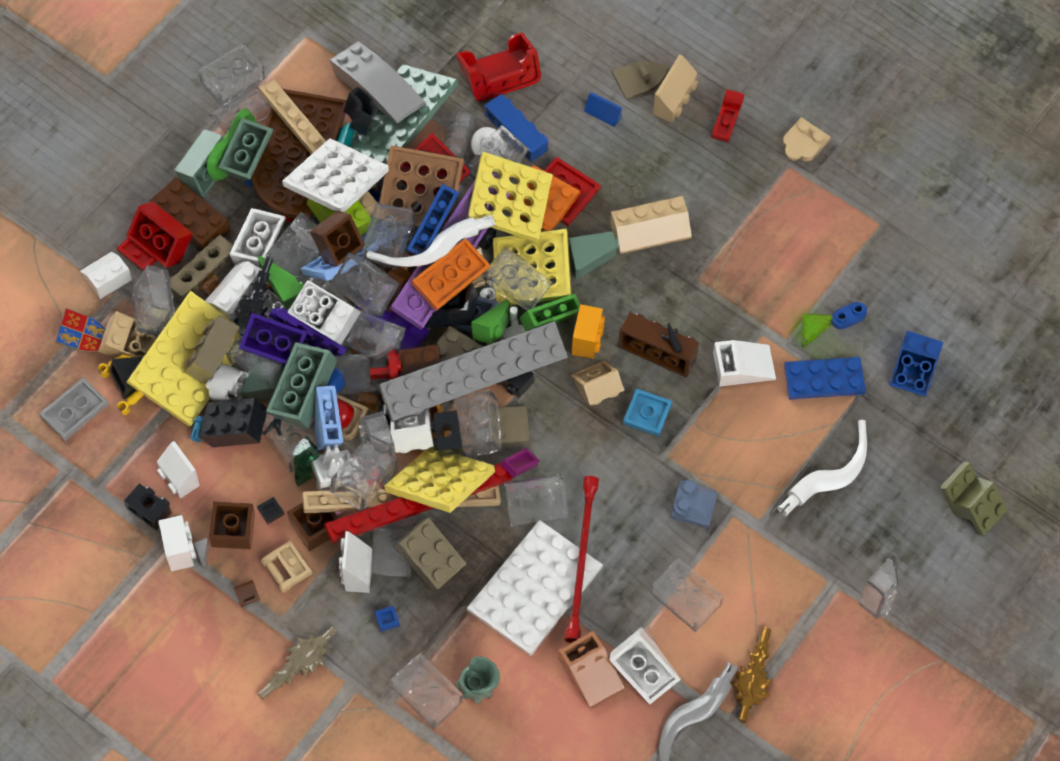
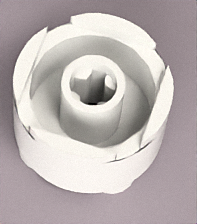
[206,363,249,402]

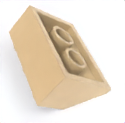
[653,54,699,123]

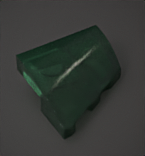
[293,436,322,486]

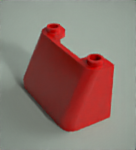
[456,32,541,101]

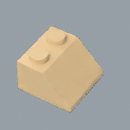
[570,361,624,405]

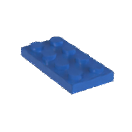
[784,357,866,400]

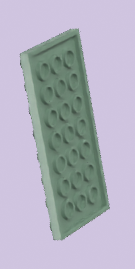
[346,64,459,188]

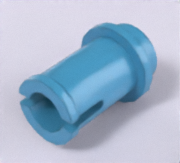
[190,416,204,442]

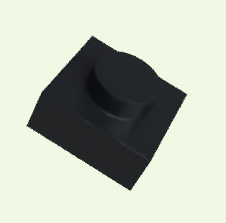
[257,497,284,525]

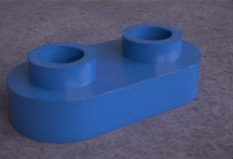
[831,302,867,329]

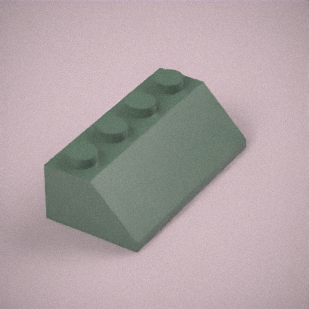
[266,343,337,429]

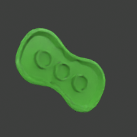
[207,108,257,181]

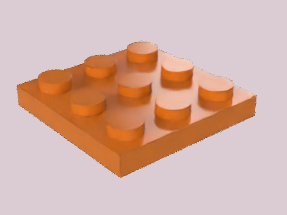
[504,165,580,232]

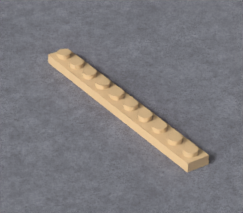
[259,80,379,216]
[302,486,501,513]

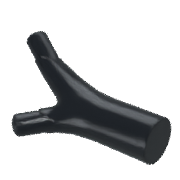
[662,323,683,353]
[262,417,282,436]

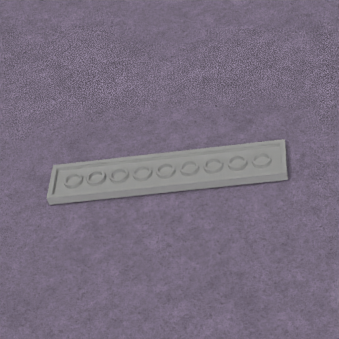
[378,321,568,422]

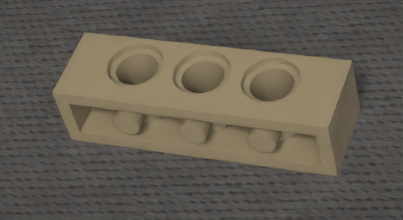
[166,235,233,303]

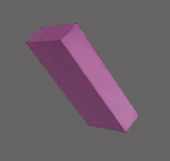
[500,448,540,478]

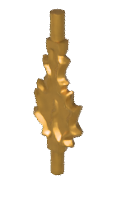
[731,627,772,723]

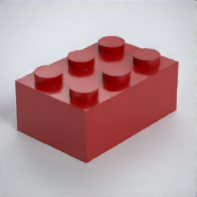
[126,201,193,268]

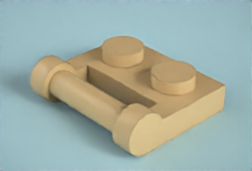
[261,541,312,593]

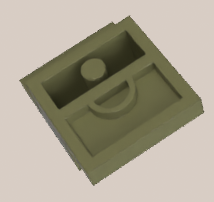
[940,461,1008,536]

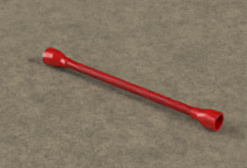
[564,476,599,643]

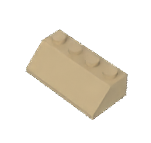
[610,196,692,254]

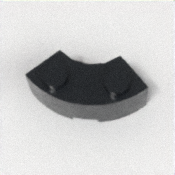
[343,87,376,136]

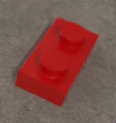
[117,238,157,273]

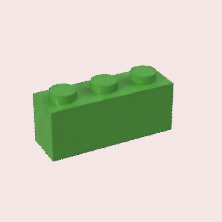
[520,294,580,331]

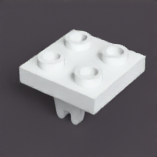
[310,445,359,488]

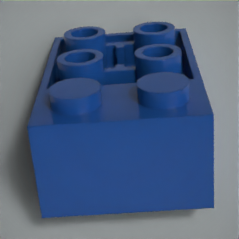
[889,331,944,397]

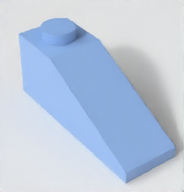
[315,386,344,450]

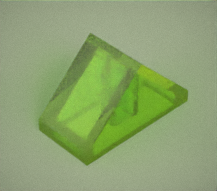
[801,314,833,348]

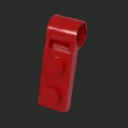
[711,89,745,143]

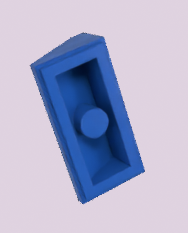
[584,92,622,127]

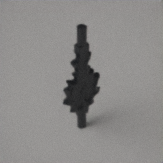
[234,257,273,348]

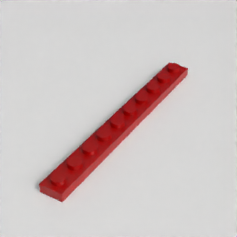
[324,462,513,544]

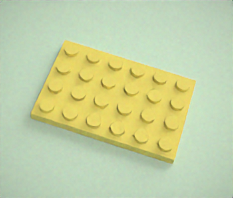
[126,291,243,427]

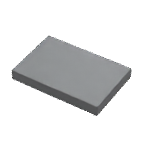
[39,378,109,441]

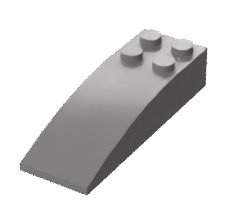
[330,41,426,123]

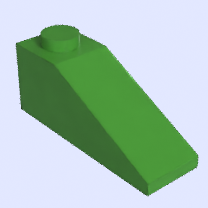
[257,256,304,309]
[471,299,510,344]

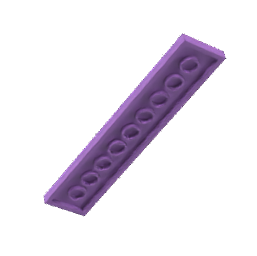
[389,172,510,330]

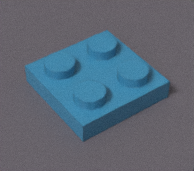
[623,389,672,437]

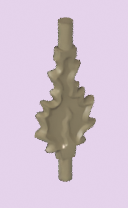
[258,626,338,699]

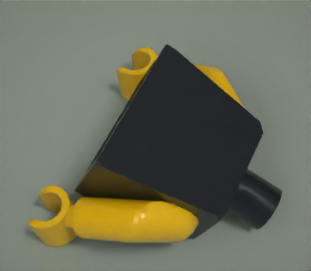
[98,354,144,415]

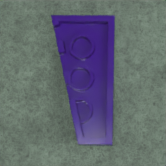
[355,295,429,349]
[268,307,347,357]

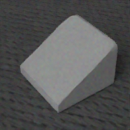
[194,538,210,567]

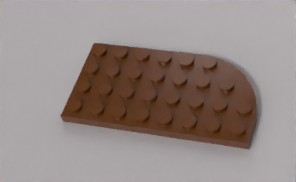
[251,89,347,222]

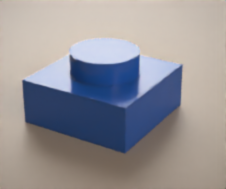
[375,605,400,632]

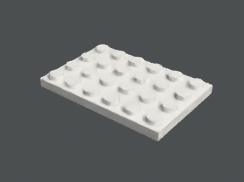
[467,520,603,657]

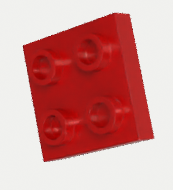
[369,346,401,380]

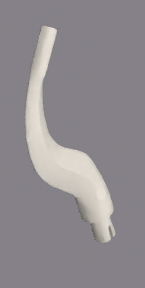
[366,215,495,267]
[777,420,867,516]

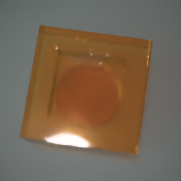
[199,273,221,298]
[357,393,379,412]

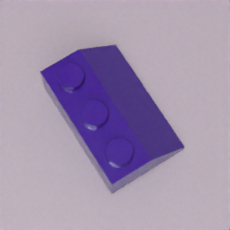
[239,313,307,365]

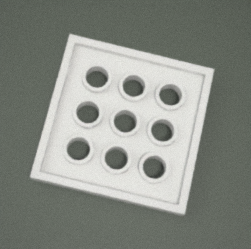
[283,138,389,212]

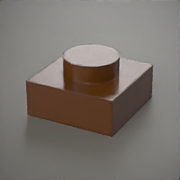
[234,580,260,607]

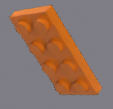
[411,238,491,311]

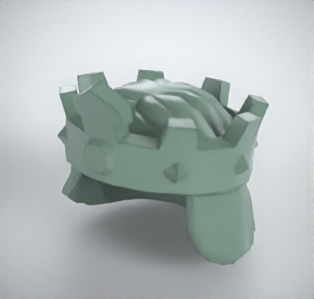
[454,656,500,703]

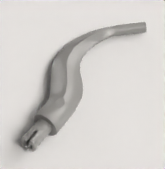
[659,662,738,761]

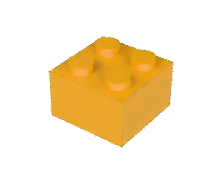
[572,304,606,359]

